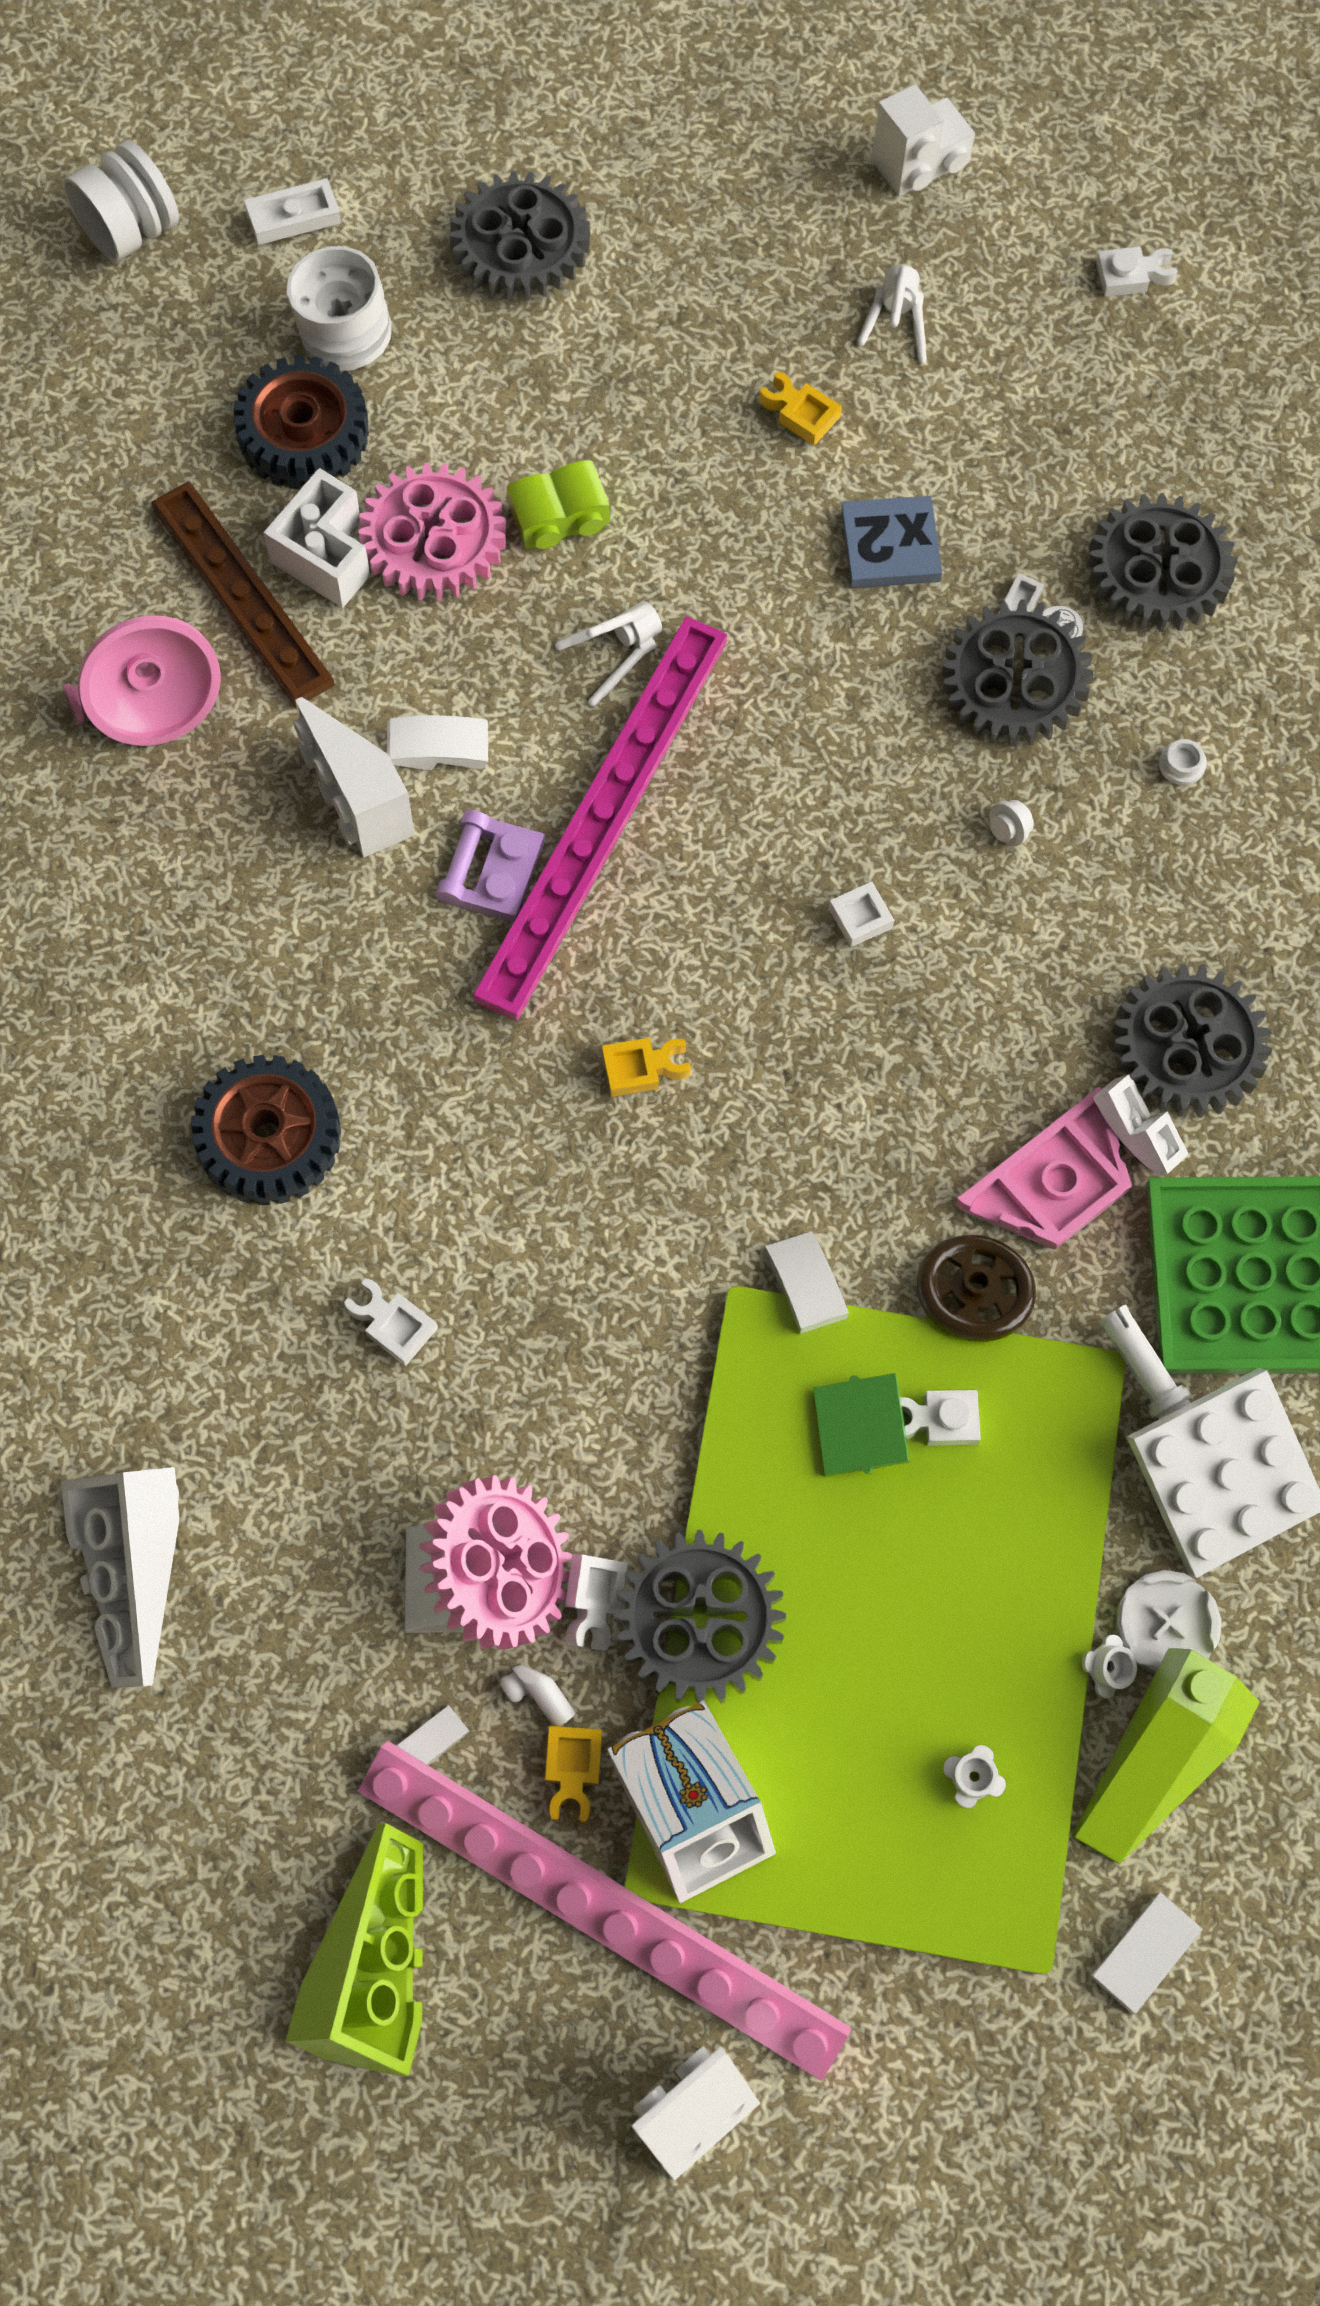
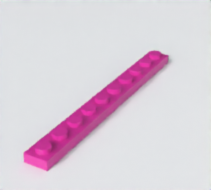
[473,616,727,1022]

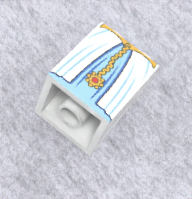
[607,1700,776,1903]

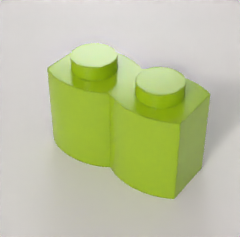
[506,460,610,549]

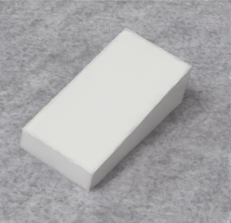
[999,573,1044,612]
[397,1705,469,1766]

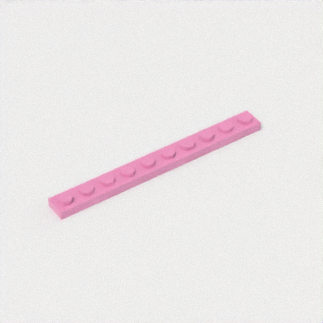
[358,1741,851,2081]

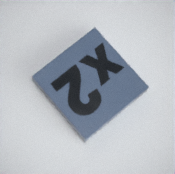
[841,496,942,588]

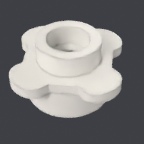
[1082,1635,1137,1698]
[943,1745,1006,1808]

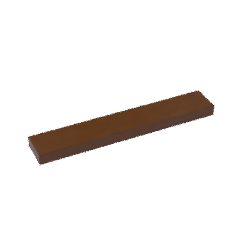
[151,481,335,708]

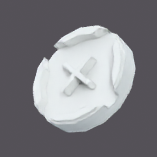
[1115,1570,1222,1674]

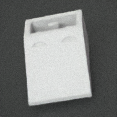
[293,697,415,858]
[631,2046,760,2181]

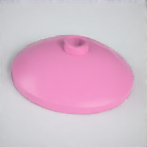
[78,615,221,746]

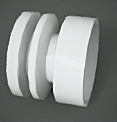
[63,140,179,262]
[287,246,392,370]

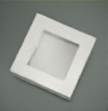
[828,882,895,947]

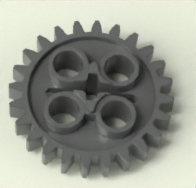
[449,171,590,301]
[1087,493,1237,632]
[942,599,1093,747]
[1111,964,1272,1118]
[614,1530,786,1703]

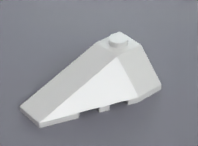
[61,1467,179,1688]

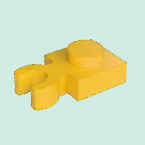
[759,372,842,446]
[602,1037,691,1097]
[545,1726,602,1824]

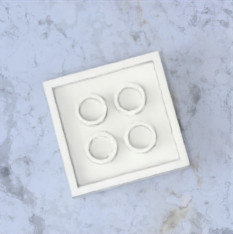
[1127,1368,1320,1578]

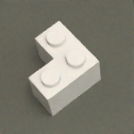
[871,84,975,196]
[263,468,370,608]

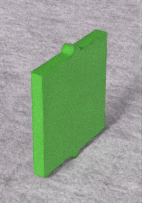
[813,1373,910,1476]

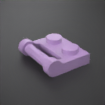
[435,810,545,922]

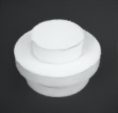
[1159,739,1207,785]
[989,800,1033,847]

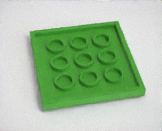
[1146,1176,1320,1375]

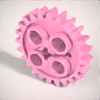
[358,462,507,601]
[419,1475,573,1650]

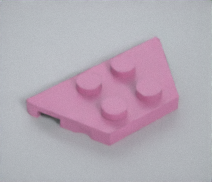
[955,1087,1132,1250]

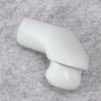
[500,1665,575,1726]

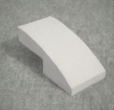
[387,715,488,770]
[1093,1074,1188,1176]
[765,1231,849,1334]

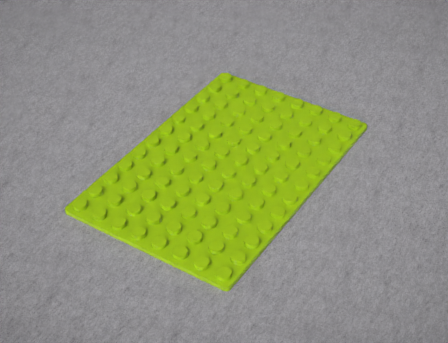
[624,1286,1126,1975]

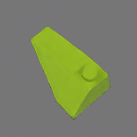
[1072,1648,1260,1864]
[285,1823,423,2077]

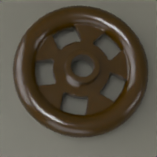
[916,1235,1036,1342]

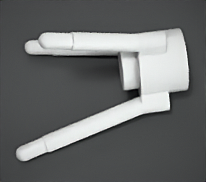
[857,265,926,364]
[555,601,662,707]

